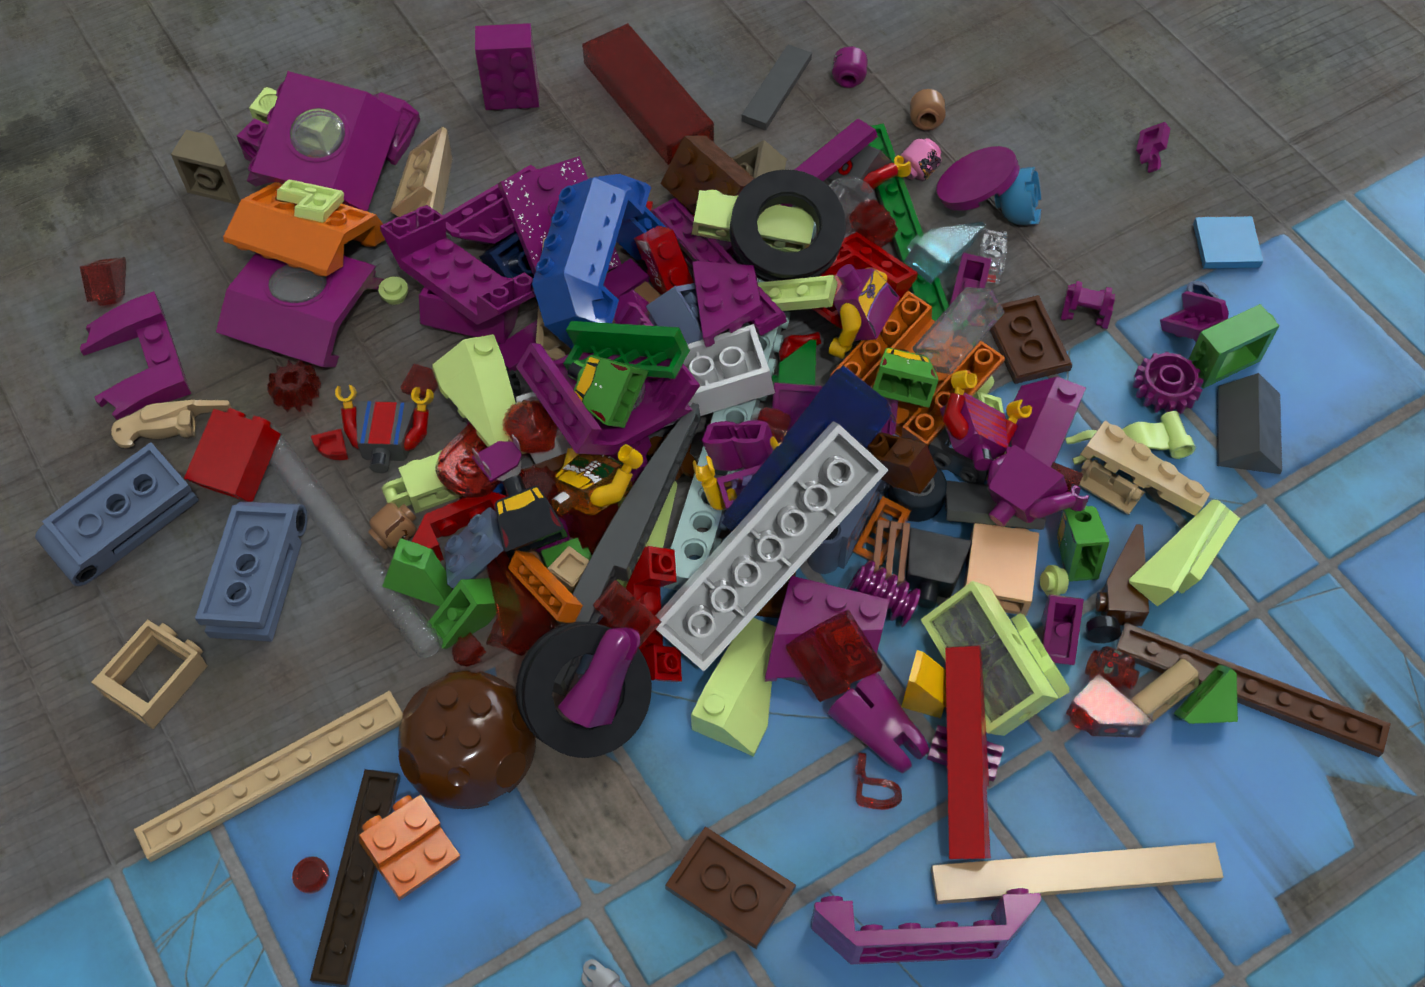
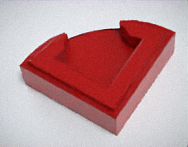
[311,429,349,460]

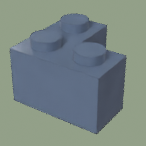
[646,283,703,344]

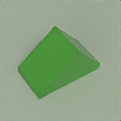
[1173,664,1238,724]

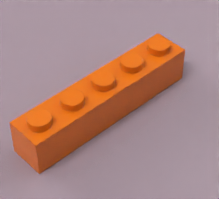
[508,550,583,623]

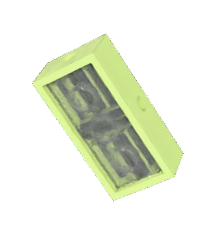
[920,581,1059,736]

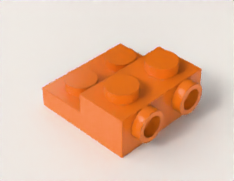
[359,794,460,901]

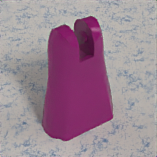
[558,628,640,728]
[827,671,929,774]

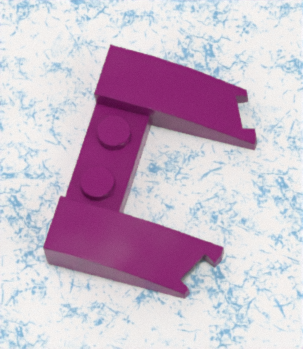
[80,291,191,420]

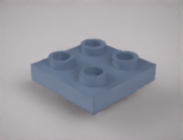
[444,507,504,589]

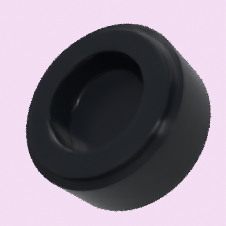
[1086,616,1121,643]

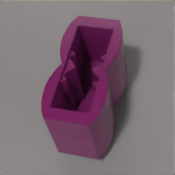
[702,420,776,471]

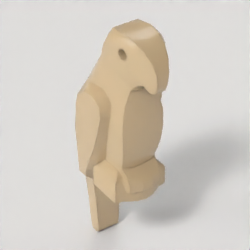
[111,400,232,448]

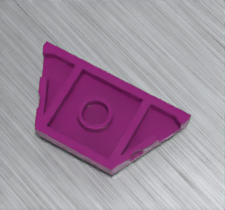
[692,261,763,347]

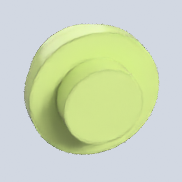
[378,277,408,305]
[1040,565,1069,596]

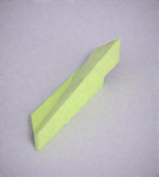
[1129,500,1240,607]

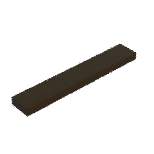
[310,769,401,987]

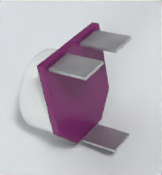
[472,434,522,482]

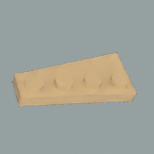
[1080,421,1210,516]

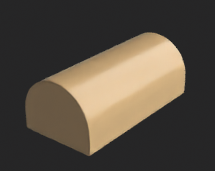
[1128,659,1199,726]

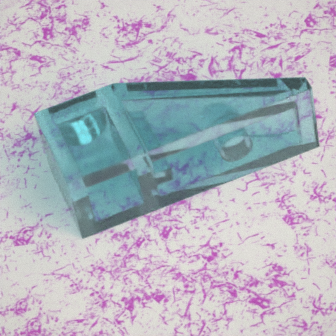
[904,222,986,284]

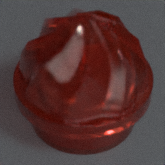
[452,632,487,667]

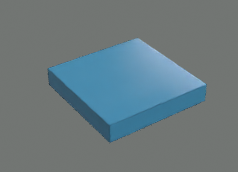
[1193,216,1263,269]

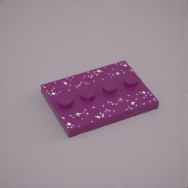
[498,156,621,275]

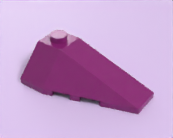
[1011,377,1086,468]

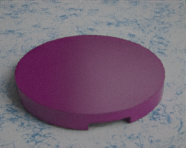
[936,146,1020,211]

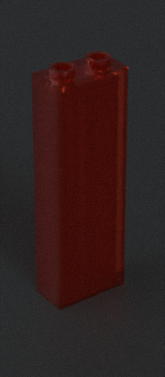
[582,23,714,165]

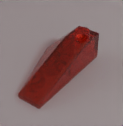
[487,550,559,651]

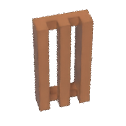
[873,520,910,586]

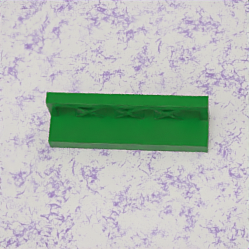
[563,321,690,379]

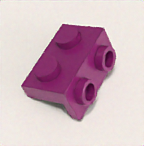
[1160,291,1229,342]

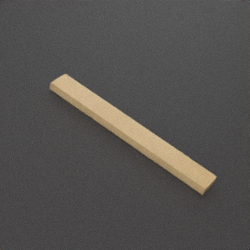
[134,691,403,862]
[931,842,1224,904]

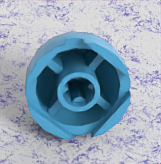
[995,167,1041,225]

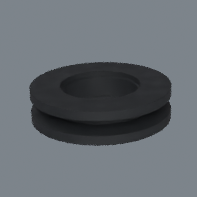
[729,170,846,282]
[516,622,652,758]

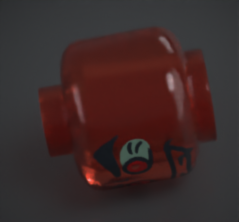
[1085,646,1140,696]

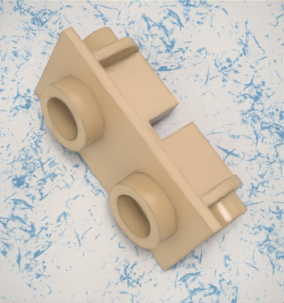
[1074,459,1145,515]

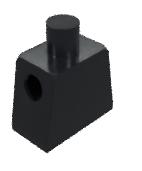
[905,528,971,609]

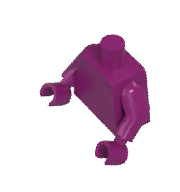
[987,445,1090,527]

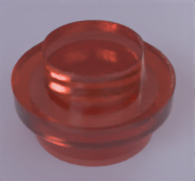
[292,857,330,894]

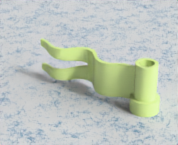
[1065,411,1196,465]

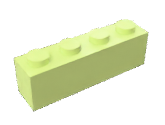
[692,190,814,252]

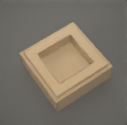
[547,546,589,592]

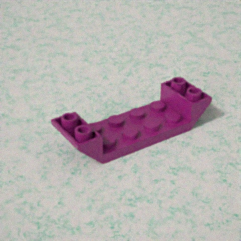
[380,205,536,325]
[811,888,1041,965]

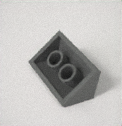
[1217,373,1282,474]

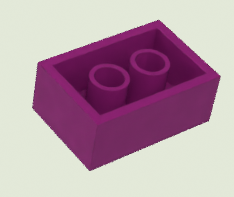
[475,23,539,110]

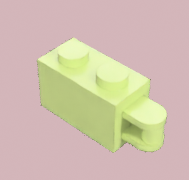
[382,448,465,514]

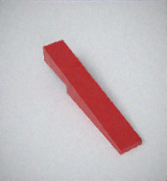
[945,645,991,859]

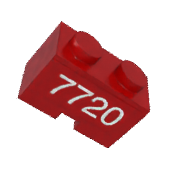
[634,226,694,294]

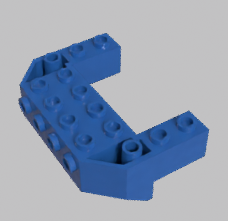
[532,174,667,349]

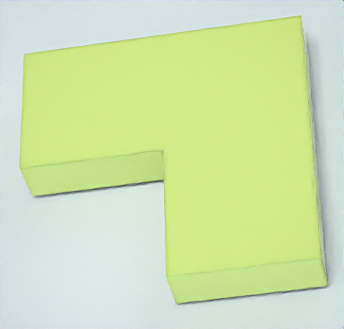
[277,179,344,223]

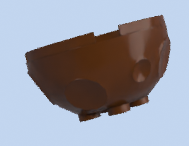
[398,671,536,809]

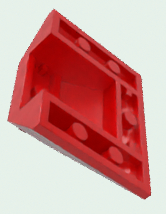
[812,232,918,329]

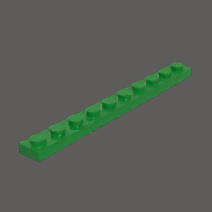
[868,123,961,339]

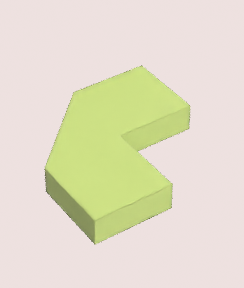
[1011,613,1070,698]

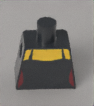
[495,475,568,560]

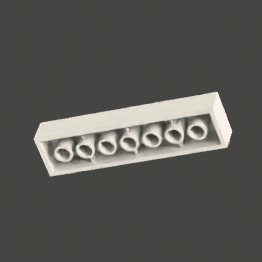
[516,324,775,464]
[652,421,888,671]

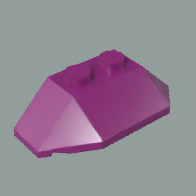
[443,165,537,245]

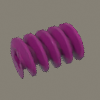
[847,560,921,627]

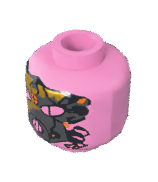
[900,138,941,181]

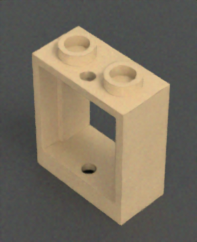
[91,619,208,729]

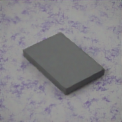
[945,481,1046,530]

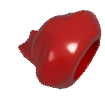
[779,332,821,362]

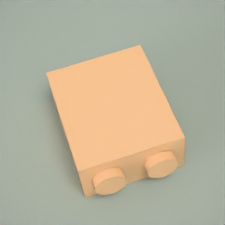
[963,523,1039,616]

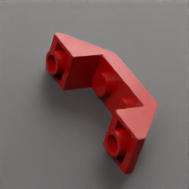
[411,491,507,561]
[626,546,682,682]

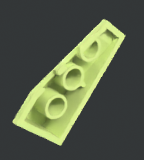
[432,334,529,454]
[691,618,777,757]

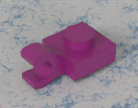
[1136,122,1171,173]

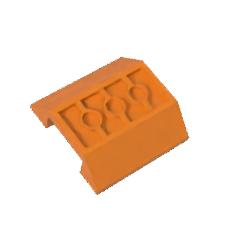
[223,182,385,276]
[830,291,1005,446]

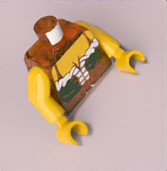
[551,444,643,515]

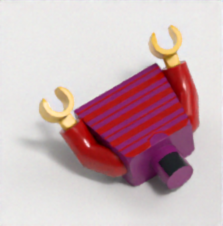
[940,370,1032,471]

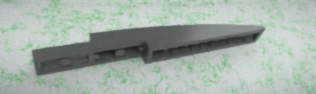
[553,403,701,696]

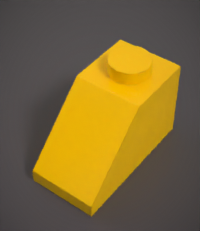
[901,650,946,719]

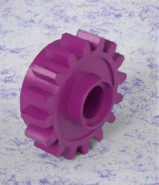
[1133,351,1204,414]

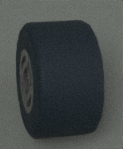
[888,465,947,522]

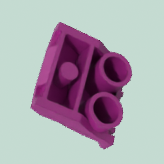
[373,92,420,166]

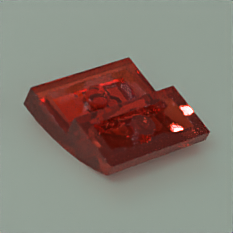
[785,609,882,702]

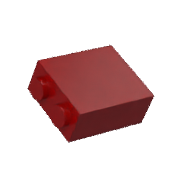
[184,408,281,502]

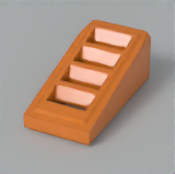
[853,496,911,567]

